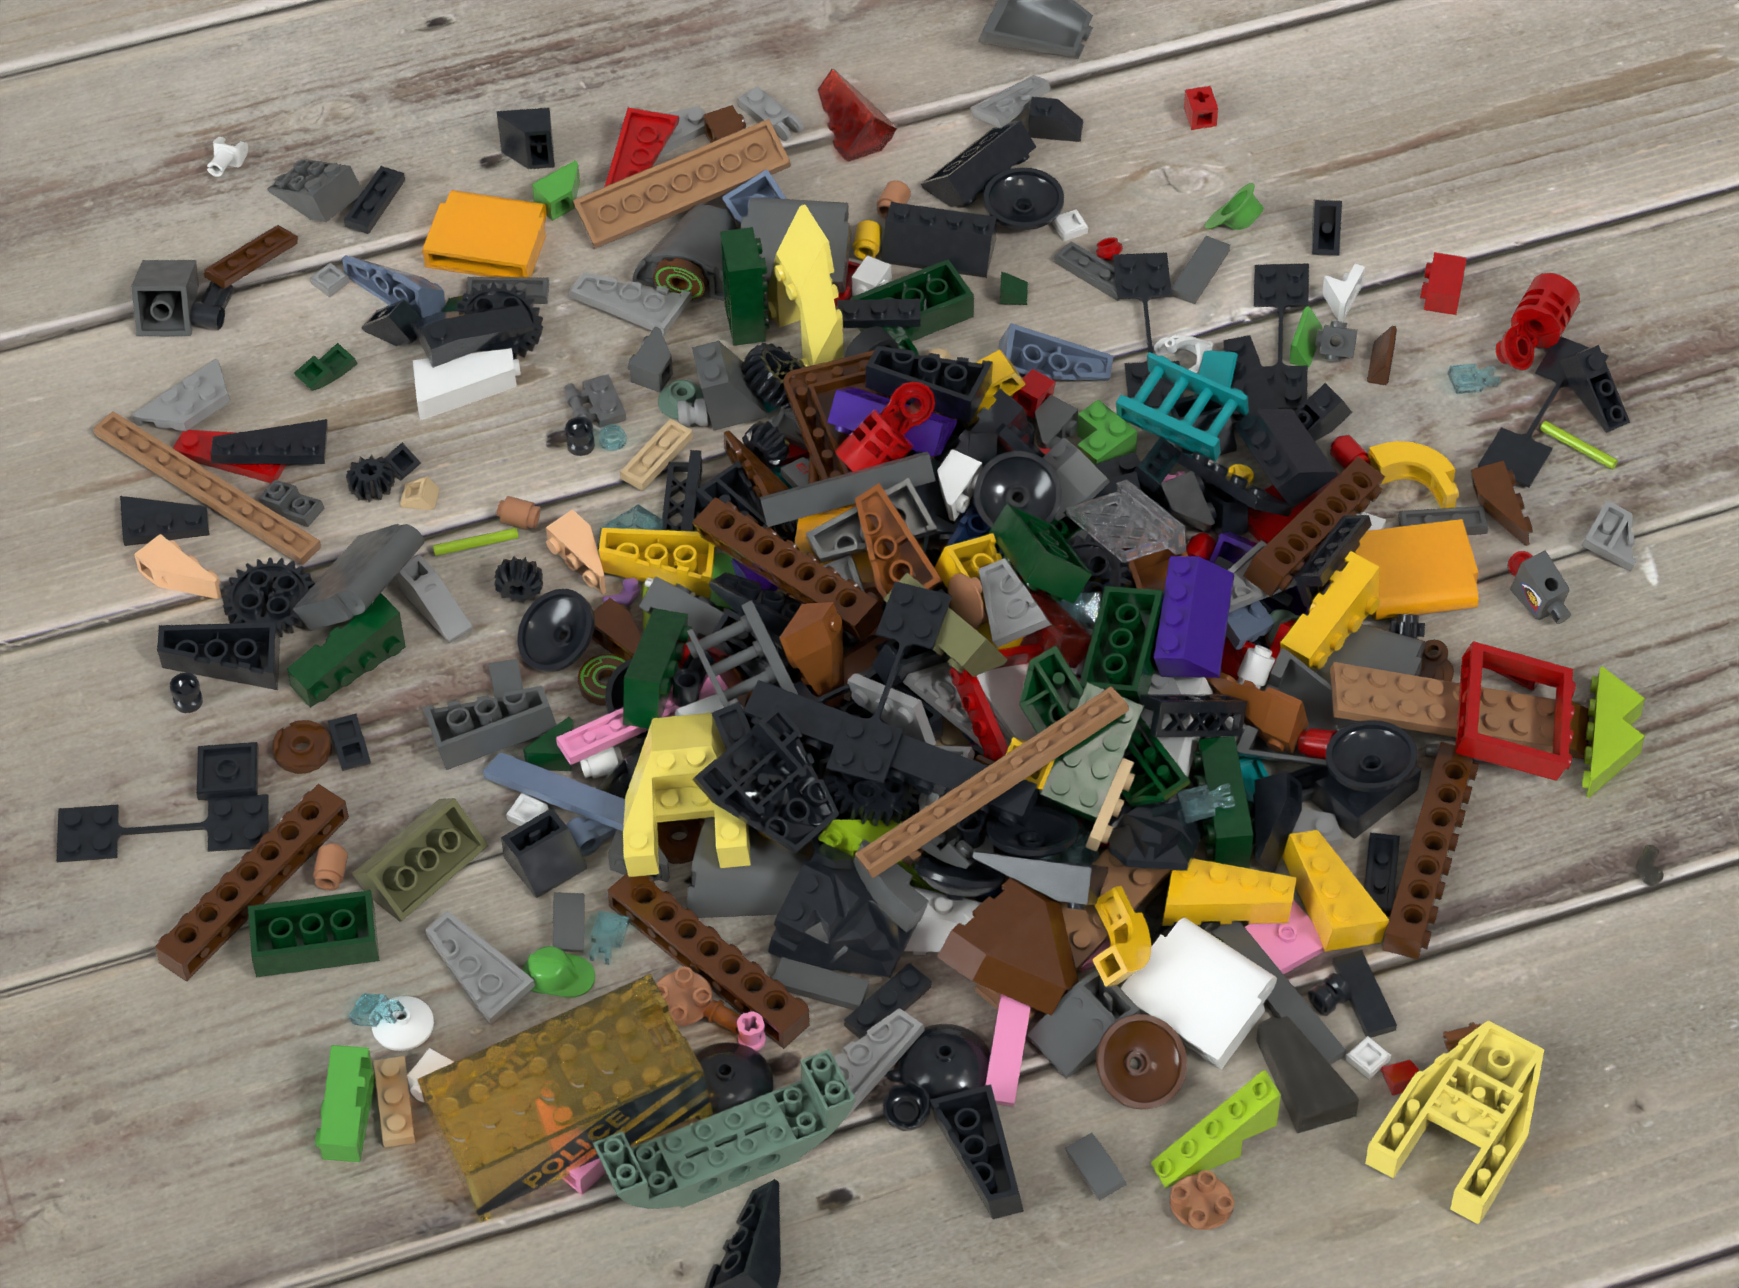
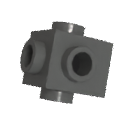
[1316,321,1358,361]

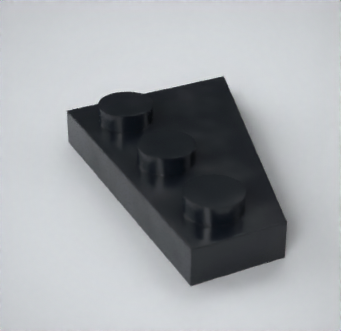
[120,496,210,546]

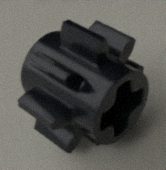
[1389,614,1425,639]

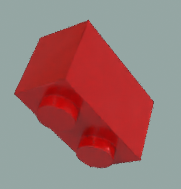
[1420,252,1467,315]

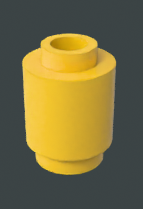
[853,220,882,260]

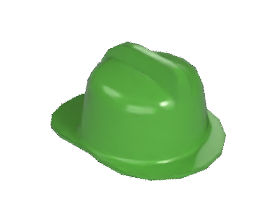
[1205,183,1264,230]
[522,946,595,998]

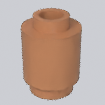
[877,181,911,219]
[497,496,541,530]
[313,843,348,890]

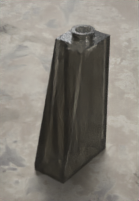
[1256,1016,1359,1134]

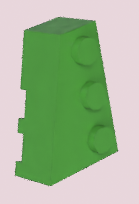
[315,1045,376,1162]

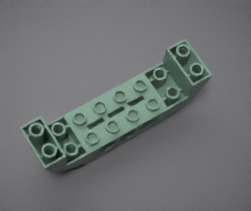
[593,1049,856,1209]

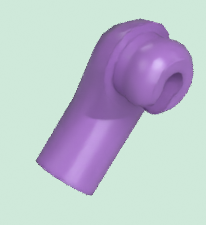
[603,578,640,607]

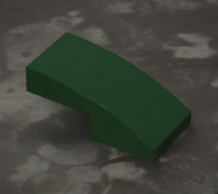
[294,343,358,391]

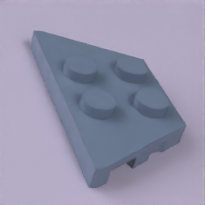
[1226,601,1275,649]

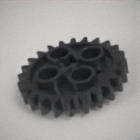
[455,282,543,359]
[1039,534,1133,629]
[222,557,315,638]
[823,768,921,826]

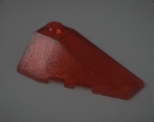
[817,68,897,162]
[1011,564,1092,668]

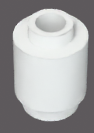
[1237,645,1275,689]
[580,746,623,779]

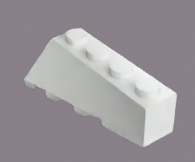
[904,886,981,955]

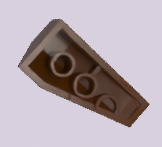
[724,431,789,499]

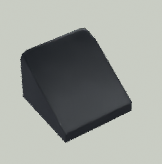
[384,442,421,481]

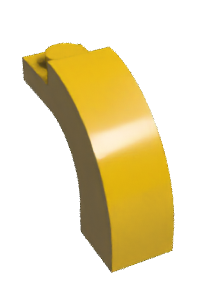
[1368,441,1459,508]
[1092,886,1151,987]

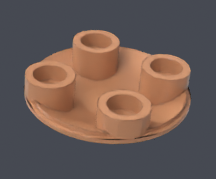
[948,573,988,630]
[651,967,713,1026]
[1170,1170,1234,1230]

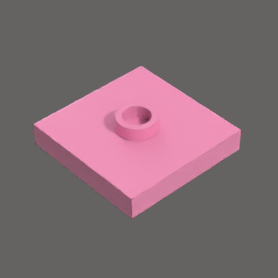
[1245,900,1325,974]

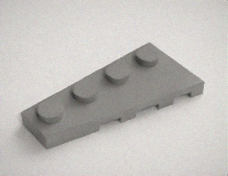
[570,273,692,336]
[903,662,1013,748]

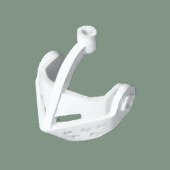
[1154,335,1213,389]

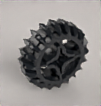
[741,343,805,411]

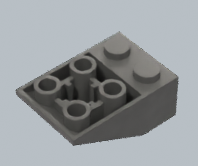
[267,159,363,222]
[1027,970,1140,1079]

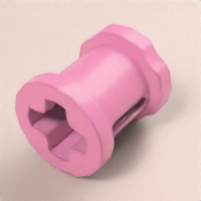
[737,1012,766,1051]

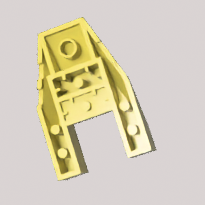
[767,204,844,367]
[623,713,751,877]
[1365,1020,1544,1225]

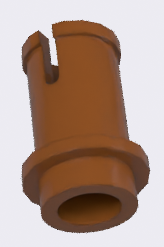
[704,1000,741,1035]
[1443,1022,1481,1051]

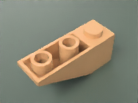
[546,509,606,595]
[134,534,222,599]

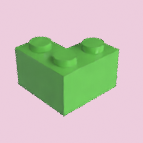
[1077,400,1137,465]

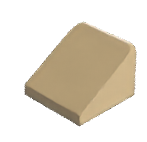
[400,476,439,510]

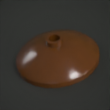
[1096,1014,1187,1110]

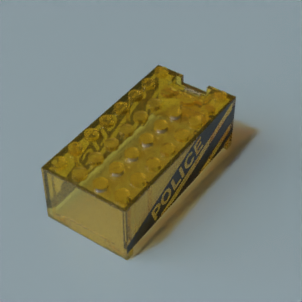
[417,974,713,1223]

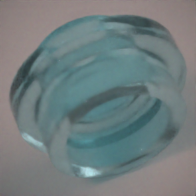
[599,424,627,451]

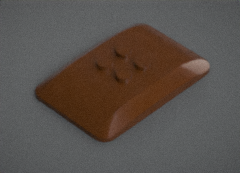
[783,350,935,480]

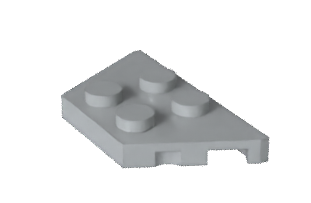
[132,359,230,431]

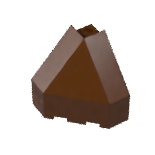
[937,878,1079,1016]

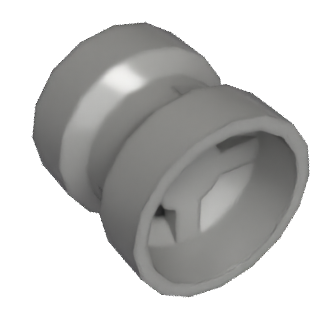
[677,398,708,428]

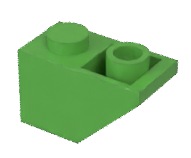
[532,160,580,221]

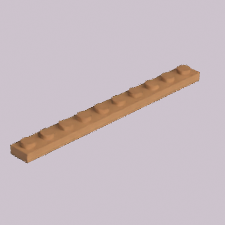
[94,411,322,566]
[855,686,1130,878]

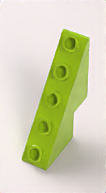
[1582,666,1645,798]
[818,820,946,894]
[1151,1070,1281,1189]

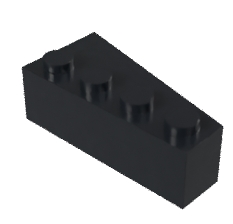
[865,346,993,423]
[871,605,951,686]
[930,1084,1024,1219]

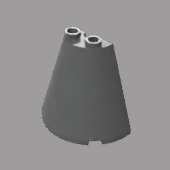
[978,0,1093,59]
[632,203,738,301]
[1237,648,1360,767]
[687,817,812,918]

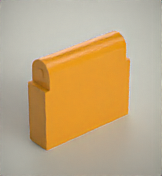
[422,190,547,277]
[1354,519,1479,621]

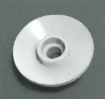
[371,996,434,1051]

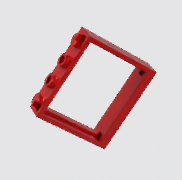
[949,641,1054,762]
[1455,641,1576,781]

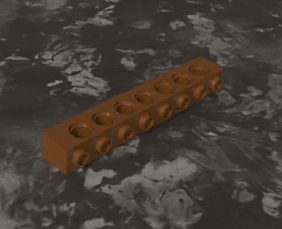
[1243,457,1385,597]
[693,497,884,642]
[1382,742,1479,960]
[155,784,349,982]
[607,872,810,1049]

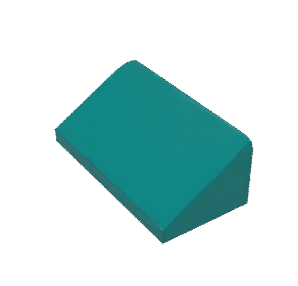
[1194,351,1238,395]

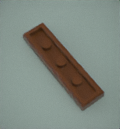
[204,225,298,289]

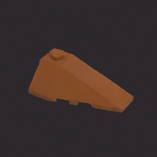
[855,483,945,604]
[780,602,844,708]
[1206,672,1309,754]

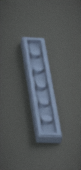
[483,752,625,831]

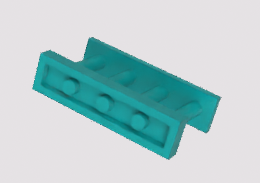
[1115,352,1249,462]

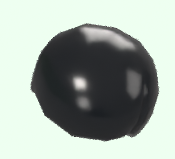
[883,1080,931,1131]

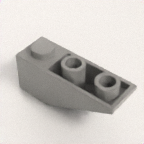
[397,555,473,643]

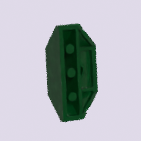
[1019,645,1084,734]
[1114,716,1191,807]

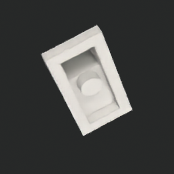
[1322,264,1365,322]

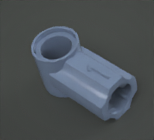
[566,816,616,857]

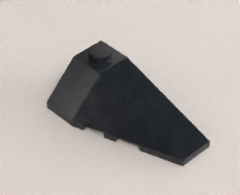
[705,1179,781,1288]

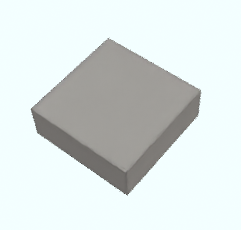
[310,263,349,297]

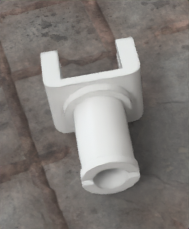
[207,137,248,177]

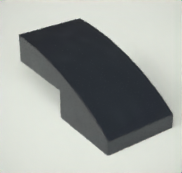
[328,714,371,771]

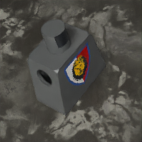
[1510,550,1571,624]

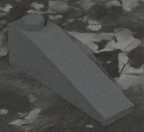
[1015,438,1110,521]

